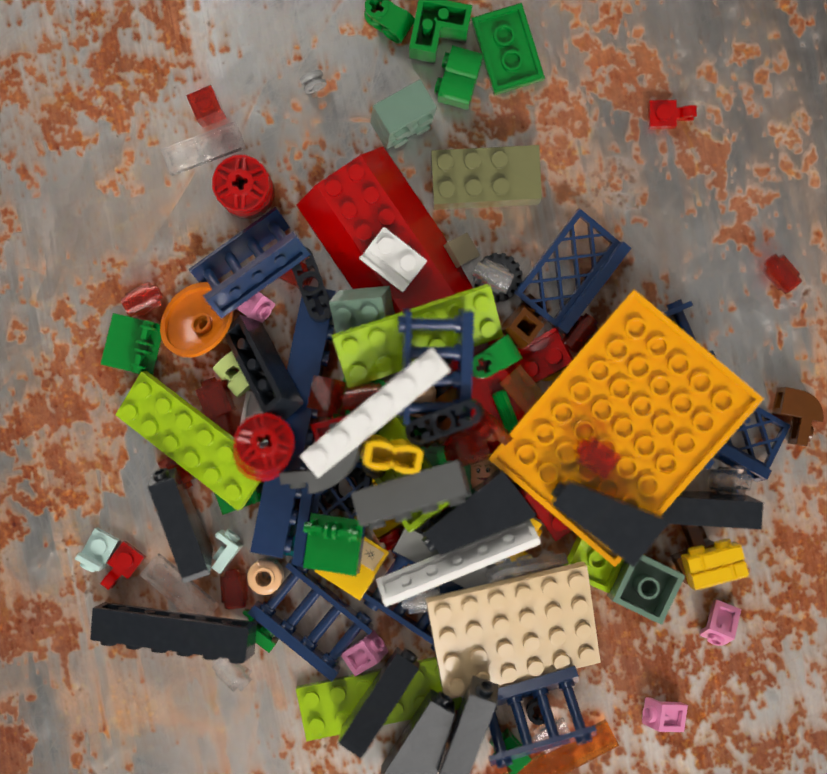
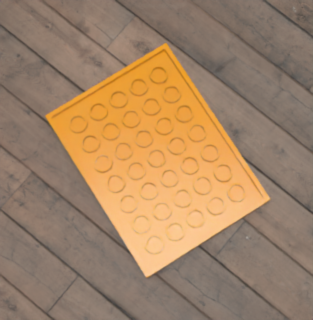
[488,290,764,567]

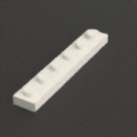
[300,348,451,478]
[376,519,541,606]

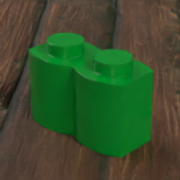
[434,45,483,110]

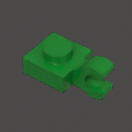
[242,609,279,653]

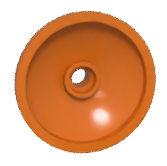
[160,282,233,357]

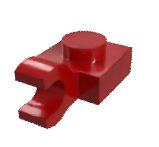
[648,100,697,129]
[100,541,147,590]

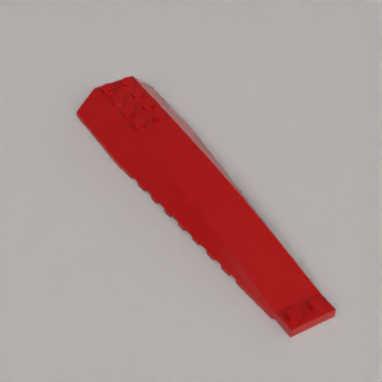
[296,146,572,541]

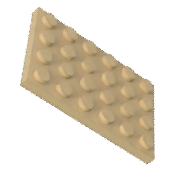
[425,561,601,699]

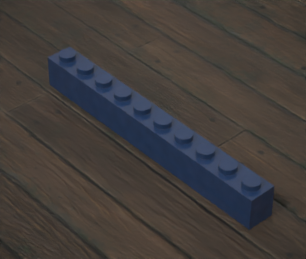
[250,285,336,558]

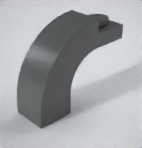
[279,422,362,494]

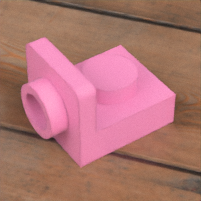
[236,292,275,323]
[700,599,741,646]
[341,630,388,676]
[642,697,688,732]

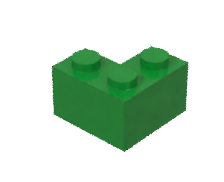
[409,0,473,63]

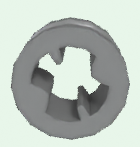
[300,70,327,94]

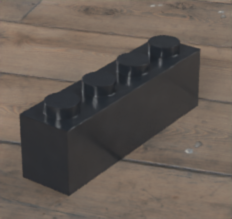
[225,315,304,420]

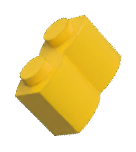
[360,435,423,474]

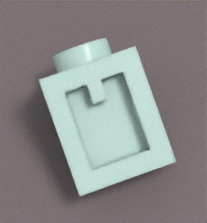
[75,527,120,572]
[211,529,244,574]

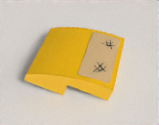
[314,537,389,601]

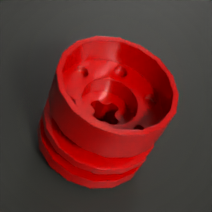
[212,155,275,219]
[233,414,294,482]

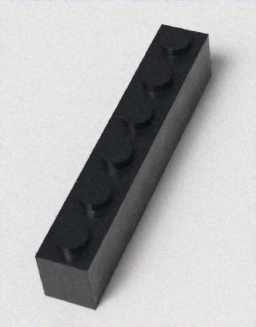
[90,602,257,664]

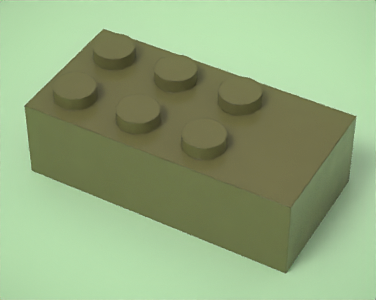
[431,145,542,210]

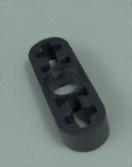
[292,247,332,323]
[405,399,484,445]

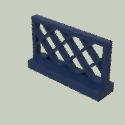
[513,208,631,334]
[713,406,791,482]
[292,462,372,574]

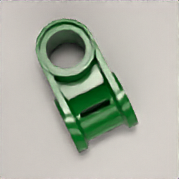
[364,0,415,44]
[472,334,523,379]

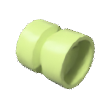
[213,351,250,398]

